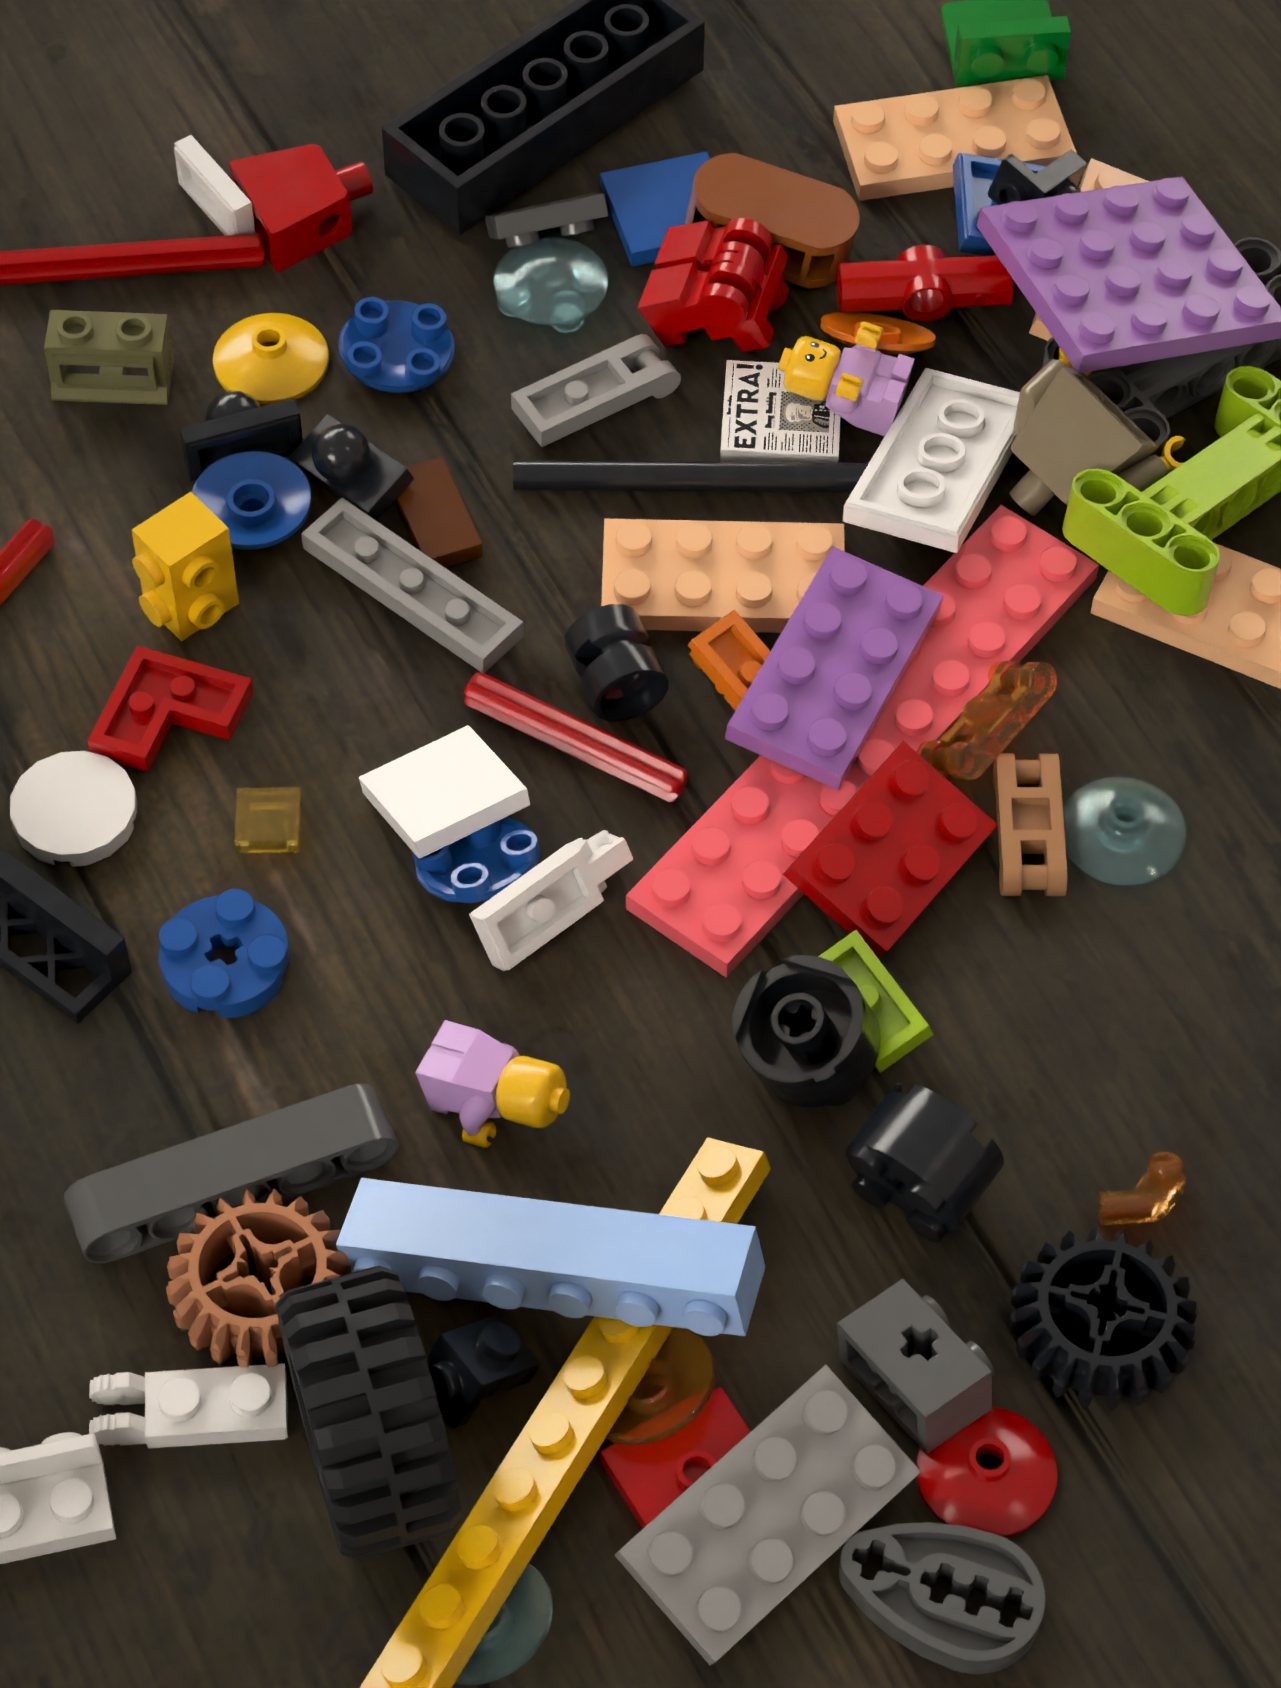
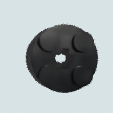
[732,955,880,1107]
[846,1083,1004,1243]

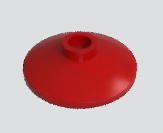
[916,1406,1057,1538]

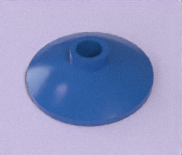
[192,451,312,550]

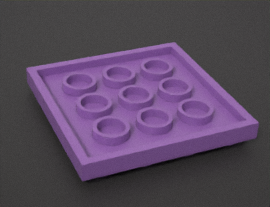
[976,177,1281,373]

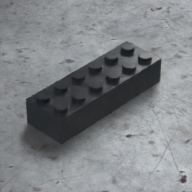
[382,0,705,236]

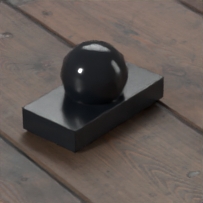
[179,391,303,481]
[289,414,414,521]

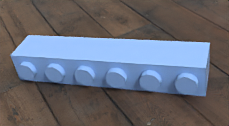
[336,1178,765,1336]

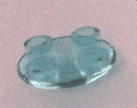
[494,238,608,333]

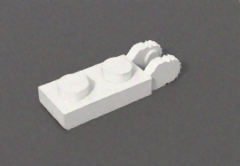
[89,1363,288,1448]

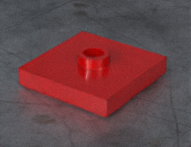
[600,1386,751,1529]

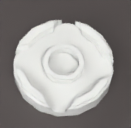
[10,751,137,866]

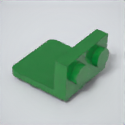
[941,0,1071,88]

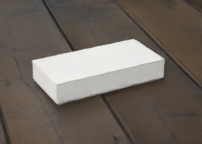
[174,135,255,236]

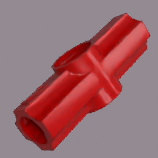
[836,245,1014,322]

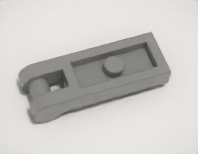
[511,334,681,448]

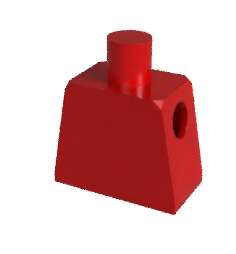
[229,144,373,273]

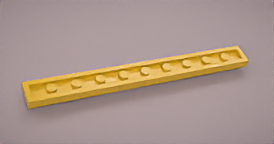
[360,1137,771,1688]

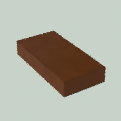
[394,456,483,568]

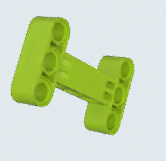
[1062,366,1281,616]

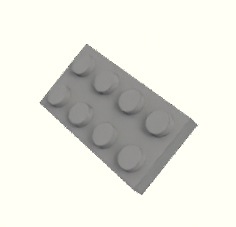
[614,1365,921,1666]

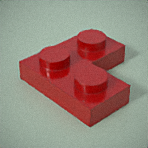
[87,646,254,772]

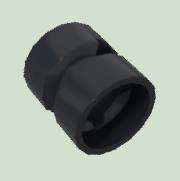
[565,604,669,722]

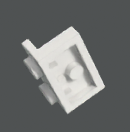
[0,1432,116,1564]

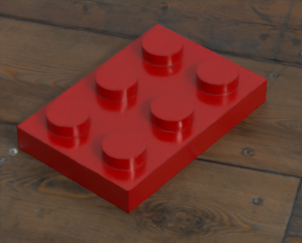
[783,741,998,959]

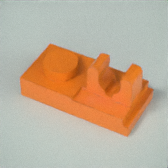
[687,609,770,711]

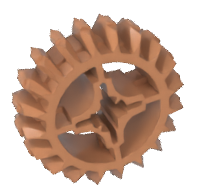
[166,1189,351,1368]

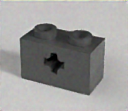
[837,1279,994,1454]

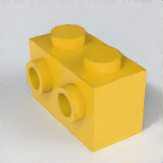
[132,492,239,642]

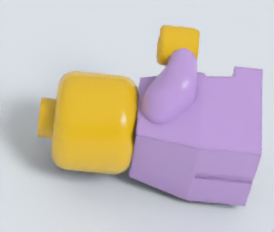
[778,321,915,436]
[415,1020,570,1148]

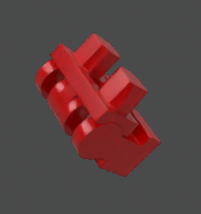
[637,218,790,352]

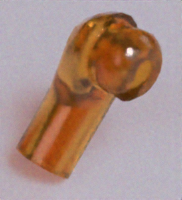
[1097,1152,1186,1225]

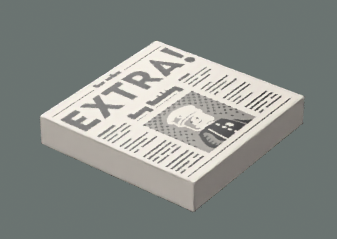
[720,360,840,462]

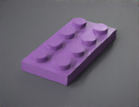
[725,546,944,791]

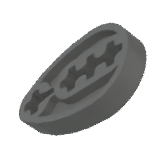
[839,1522,1045,1674]

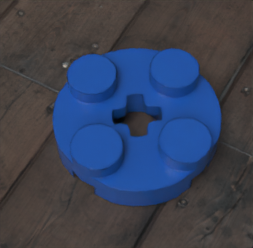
[159,889,290,1018]

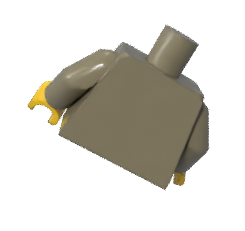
[1009,348,1186,516]

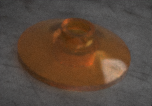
[605,1327,716,1445]

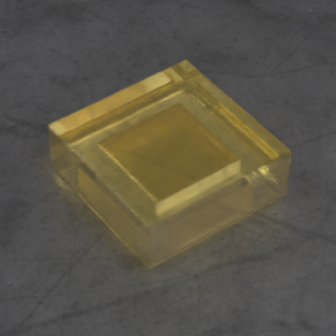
[235,787,302,853]

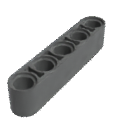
[63,1084,400,1263]

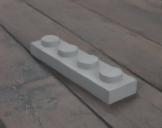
[301,498,524,673]

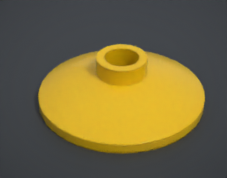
[213,313,329,405]

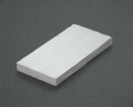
[843,368,1020,553]

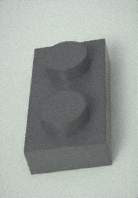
[485,193,608,248]

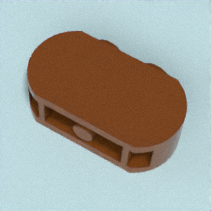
[685,153,860,289]

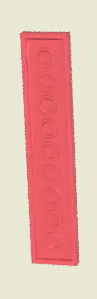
[626,505,1099,978]

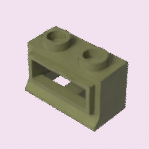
[44,310,174,405]

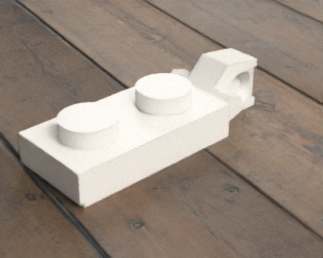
[469,830,633,971]

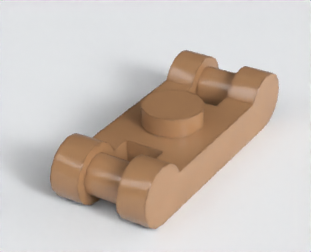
[993,753,1067,896]

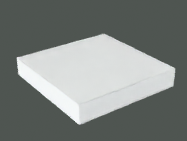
[359,725,530,859]

